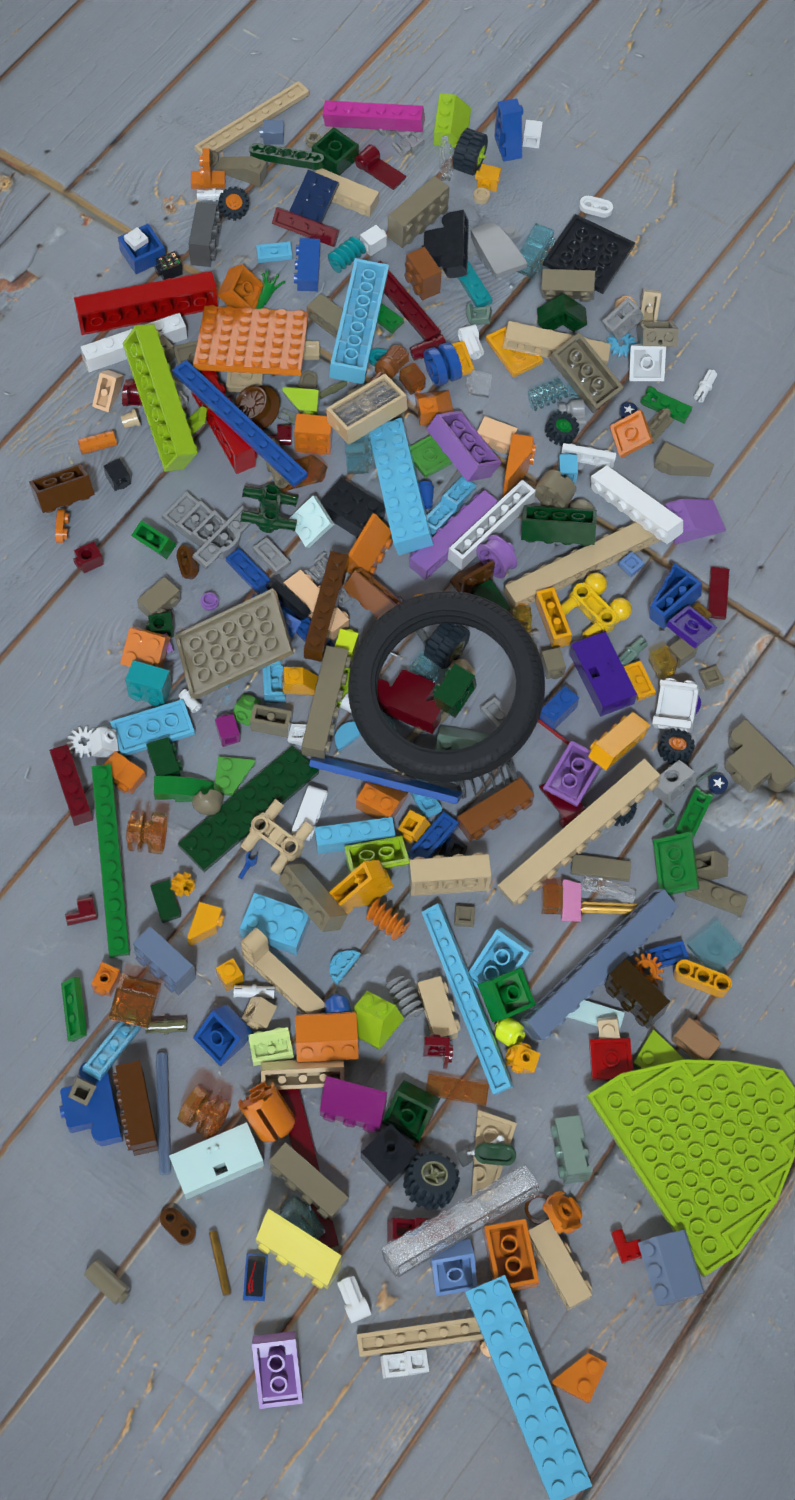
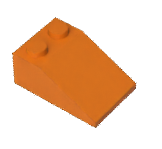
[502,433,536,498]

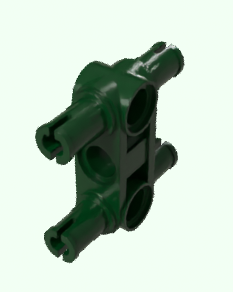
[240,484,298,533]

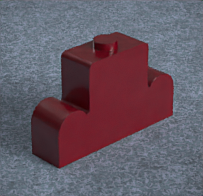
[378,670,441,734]

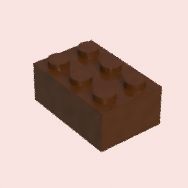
[29,464,95,513]

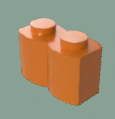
[103,751,146,794]

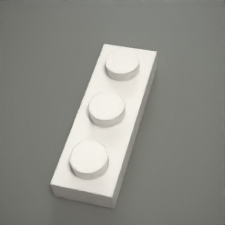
[561,443,616,469]

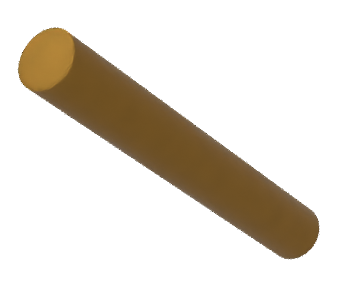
[209,1231,231,1296]

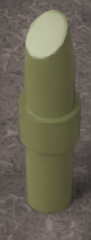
[319,381,347,399]

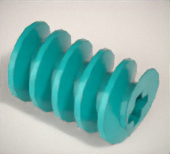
[328,236,366,273]

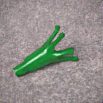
[255,270,285,309]

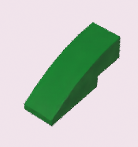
[154,776,214,802]

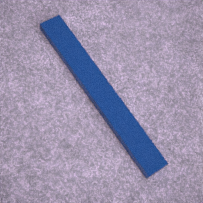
[225,548,335,647]
[309,757,463,804]

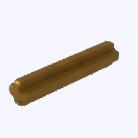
[581,901,639,915]

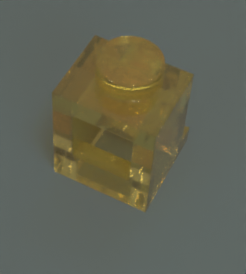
[512,605,532,632]
[648,645,678,679]

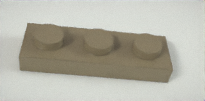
[685,878,748,917]

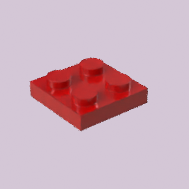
[589,1038,633,1081]

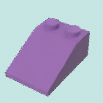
[664,499,726,545]
[543,741,602,807]
[252,1331,303,1409]

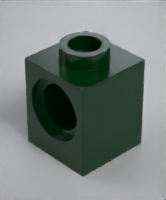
[145,612,174,638]

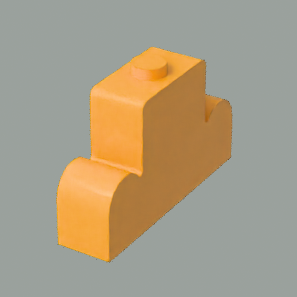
[329,860,394,914]

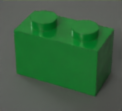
[131,520,177,560]

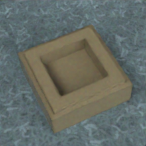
[699,665,724,690]
[454,905,475,928]

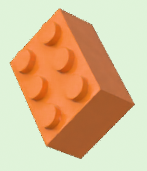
[483,1219,539,1292]

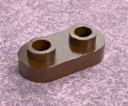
[176,545,199,580]
[160,1208,196,1246]

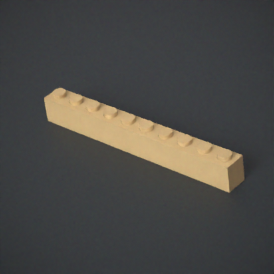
[504,521,661,611]
[498,759,660,907]

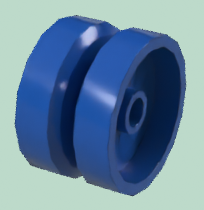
[424,342,462,387]

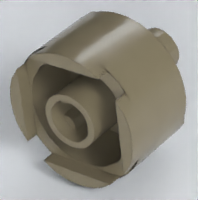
[534,470,576,508]

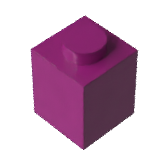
[215,714,240,747]

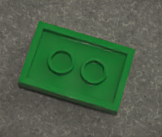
[653,832,700,895]

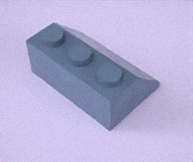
[638,1230,705,1306]

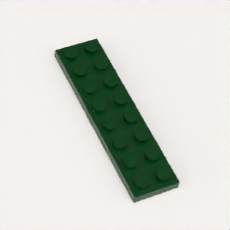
[178,745,319,873]

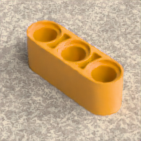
[673,960,732,998]

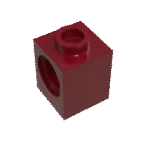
[73,541,104,573]

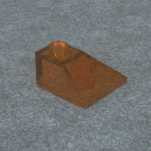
[279,455,328,492]

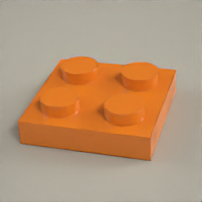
[610,410,653,458]

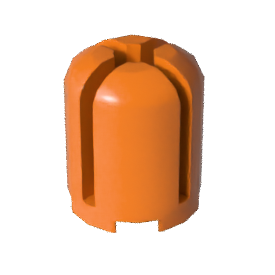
[238,1082,295,1143]

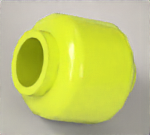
[495,1017,525,1047]

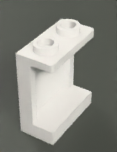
[652,678,699,733]

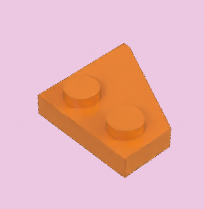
[551,1353,607,1404]

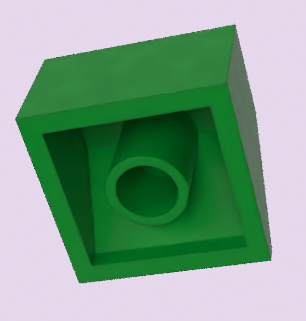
[477,967,536,1022]

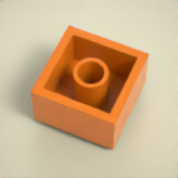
[294,413,333,455]
[120,627,171,669]

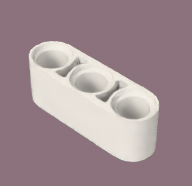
[291,785,328,842]

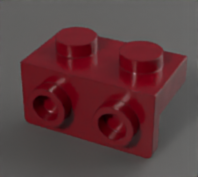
[423,1034,453,1069]

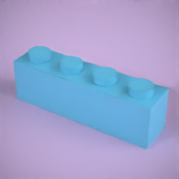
[315,817,395,854]

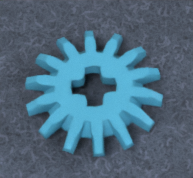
[606,333,637,357]

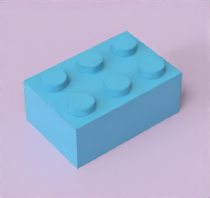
[240,893,311,956]

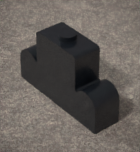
[422,210,469,278]

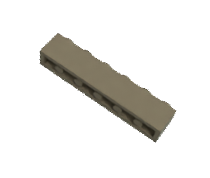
[302,646,352,759]

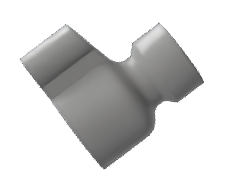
[558,399,586,426]

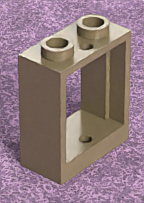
[637,321,679,347]

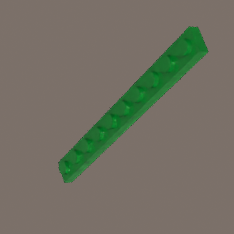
[91,764,130,958]

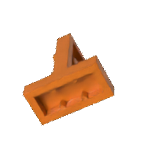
[191,148,225,189]

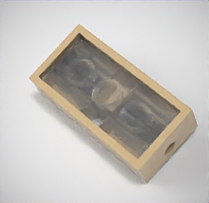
[326,374,407,445]

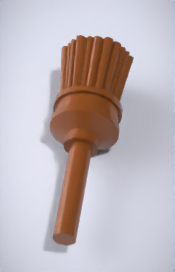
[367,345,409,384]

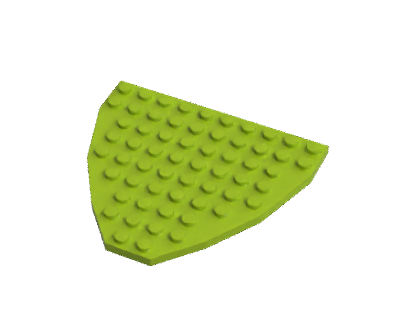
[586,1060,795,1277]

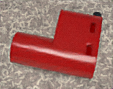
[611,1229,642,1264]

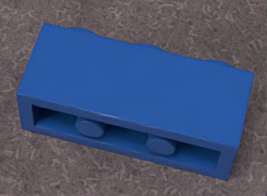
[294,238,320,292]

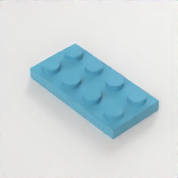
[110,699,195,757]

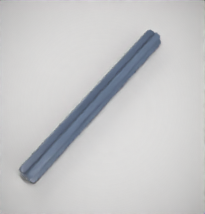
[156,1053,171,1175]

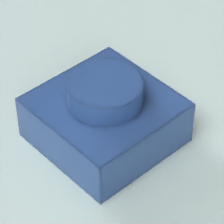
[618,551,645,577]

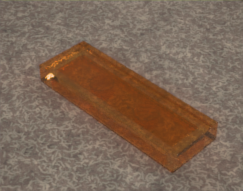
[426,1074,489,1106]

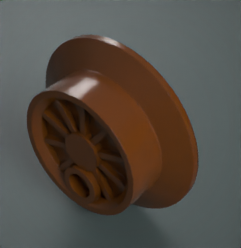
[235,386,280,430]

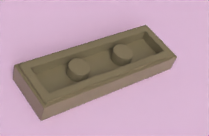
[571,854,631,882]

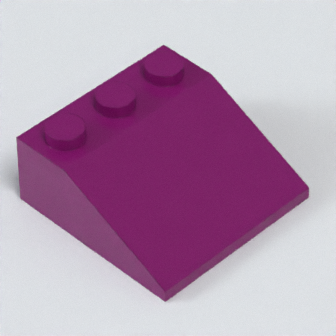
[320,1076,387,1133]

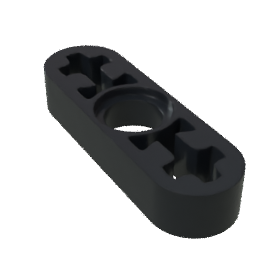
[266,578,311,620]

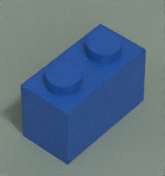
[539,686,579,730]

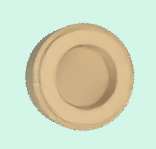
[473,187,490,204]

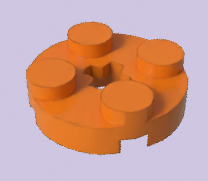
[543,1191,583,1233]

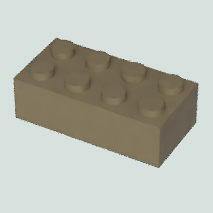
[388,176,450,248]
[549,332,624,413]

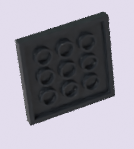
[543,214,635,294]

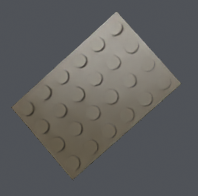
[174,588,294,699]

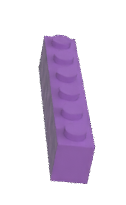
[409,490,499,580]

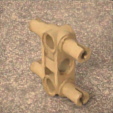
[240,799,314,875]

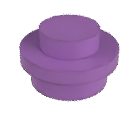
[200,592,219,611]

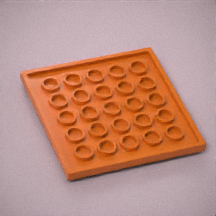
[193,305,308,376]

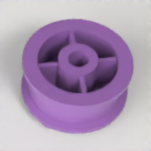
[476,535,517,578]

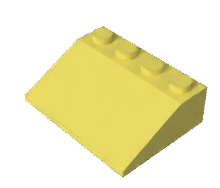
[256,1209,342,1290]

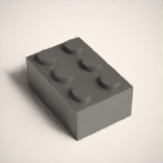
[188,202,221,267]

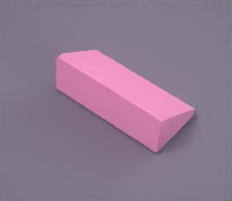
[561,880,581,922]

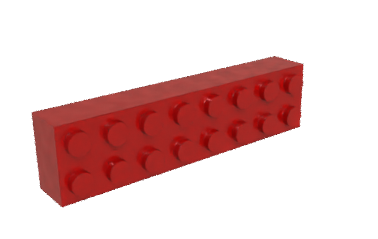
[74,271,218,335]

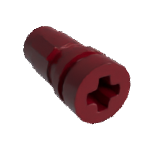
[409,334,446,361]

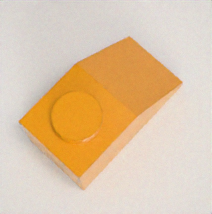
[281,667,319,695]
[187,902,225,946]

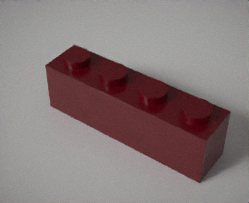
[49,744,93,826]

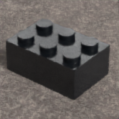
[320,477,385,538]

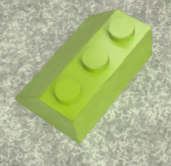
[433,93,471,147]
[344,836,410,874]

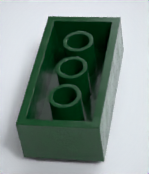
[521,505,597,546]

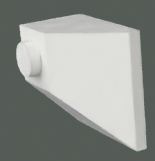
[629,343,666,381]

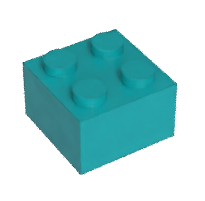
[125,660,172,706]

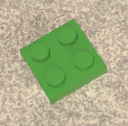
[410,435,453,478]

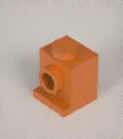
[91,962,121,997]

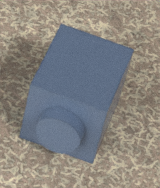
[260,120,284,145]

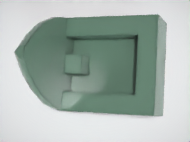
[466,303,492,325]

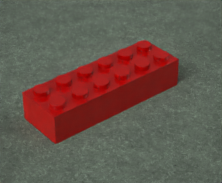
[191,370,257,474]

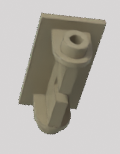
[648,408,674,443]

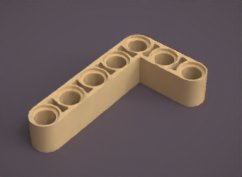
[241,928,325,1015]

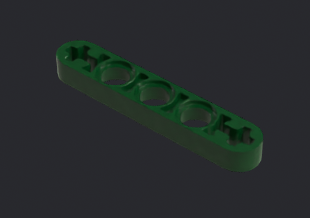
[249,143,325,170]

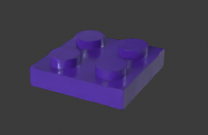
[666,605,717,649]

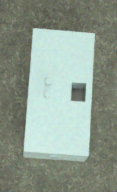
[169,1123,264,1200]

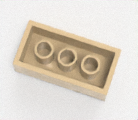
[408,853,491,896]

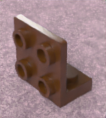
[450,561,495,594]

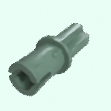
[619,637,648,666]

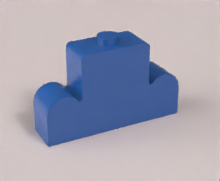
[59,1062,123,1146]

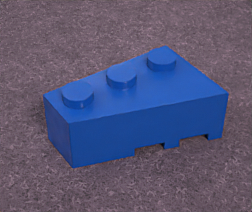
[494,98,523,162]
[650,563,702,629]

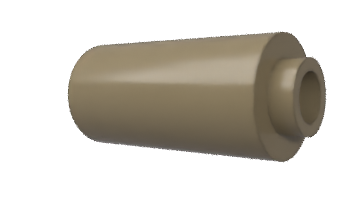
[84,1259,130,1305]

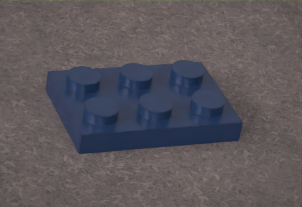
[290,170,339,223]

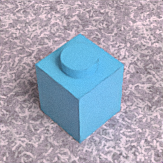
[558,453,578,483]

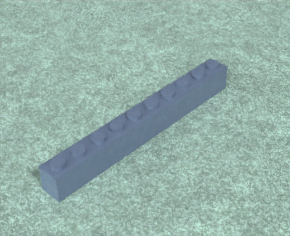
[520,889,678,1040]

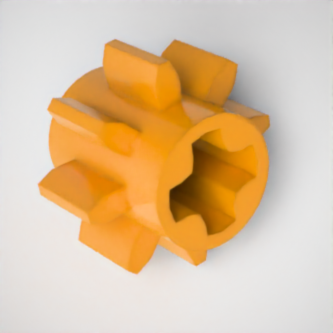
[170,872,196,897]

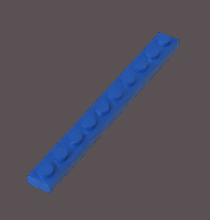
[172,360,308,487]

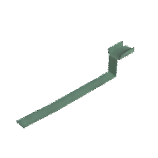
[664,765,718,829]

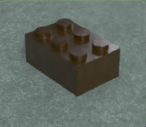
[605,959,670,1029]

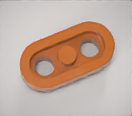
[55,509,70,543]

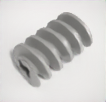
[386,976,425,1022]

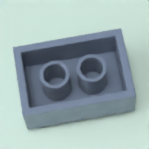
[133,927,196,995]

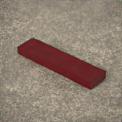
[272,207,340,247]

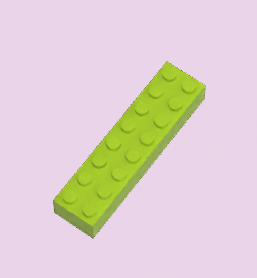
[122,324,198,472]

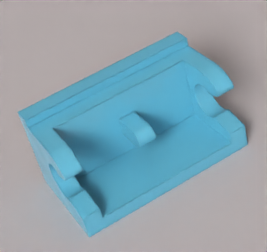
[263,661,286,703]

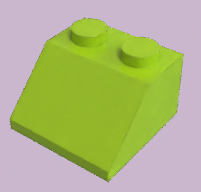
[282,387,320,415]
[354,991,404,1050]

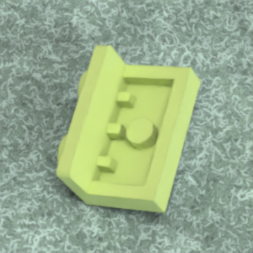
[248,1027,294,1066]

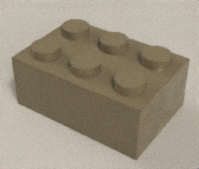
[542,269,595,302]

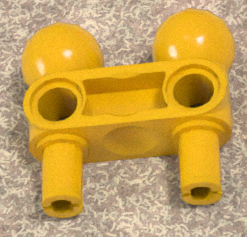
[561,573,632,639]

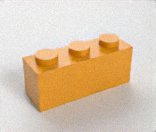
[535,587,572,649]

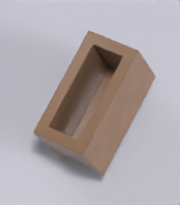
[672,1018,721,1060]

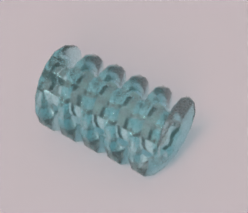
[528,378,568,411]

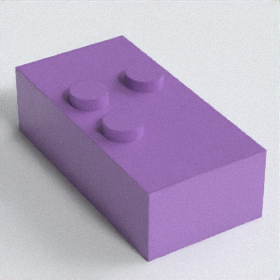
[426,411,502,482]

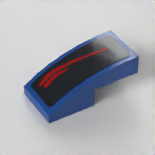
[243,1254,268,1301]

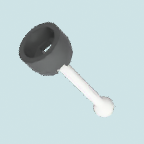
[456,1135,505,1167]

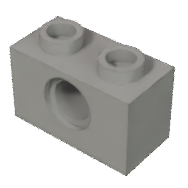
[653,760,697,806]

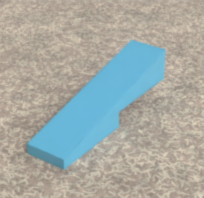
[427,476,477,537]

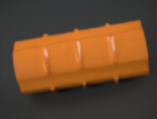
[78,430,117,455]

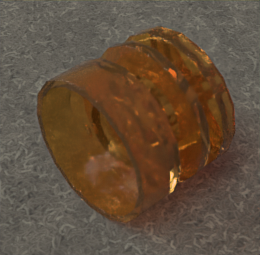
[126,811,167,854]
[177,1083,231,1139]

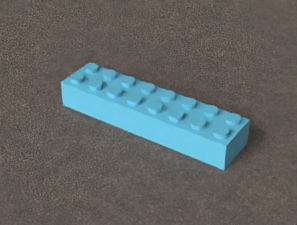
[329,258,389,385]
[368,418,434,555]

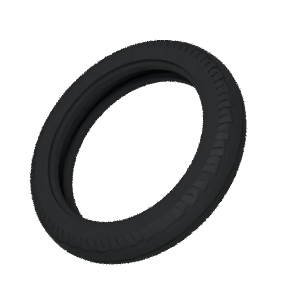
[348,591,545,782]

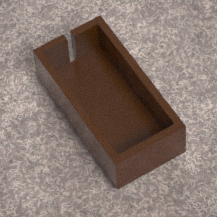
[113,1060,158,1156]

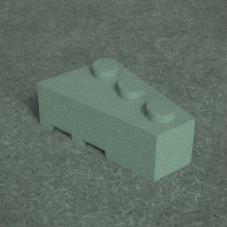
[550,1115,593,1184]

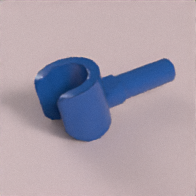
[238,852,257,879]

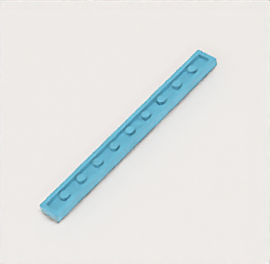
[422,903,514,1095]

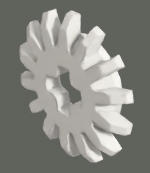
[67,726,95,758]

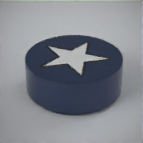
[619,402,638,418]
[708,774,728,794]

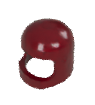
[122,379,143,406]

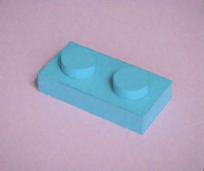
[256,242,292,263]

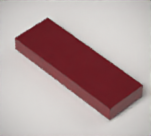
[707,567,730,620]

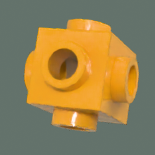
[505,1043,541,1074]

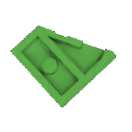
[214,756,255,796]

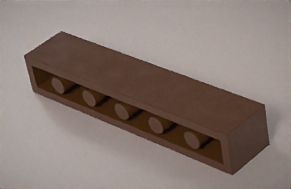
[304,551,349,662]

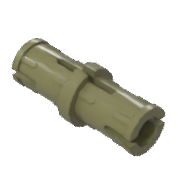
[145,1018,187,1035]

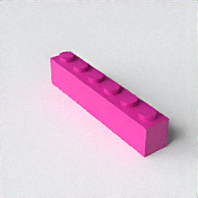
[322,100,425,132]

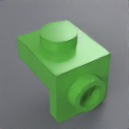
[233,694,261,726]

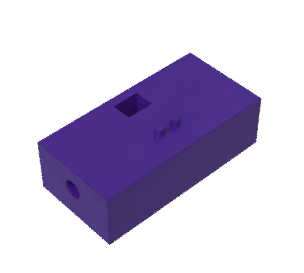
[569,632,637,717]

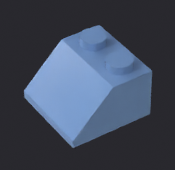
[428,1239,478,1296]

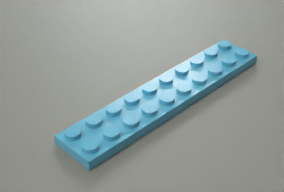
[465,1275,592,1500]

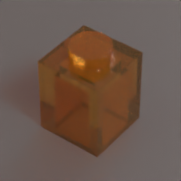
[399,363,426,395]
[541,883,563,915]

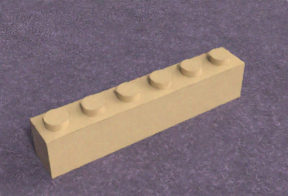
[502,321,611,365]

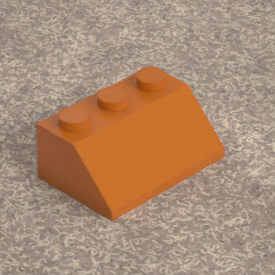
[347,513,393,577]
[295,1012,359,1063]

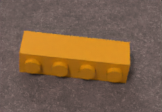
[588,712,651,771]

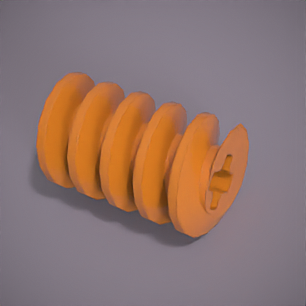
[366,898,410,940]

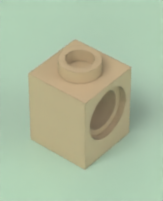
[241,997,276,1030]

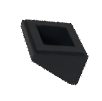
[439,837,468,857]

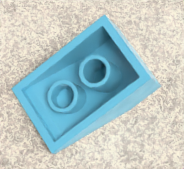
[468,928,534,989]

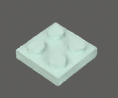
[289,496,334,548]

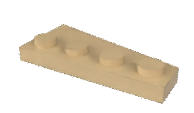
[471,1110,517,1203]

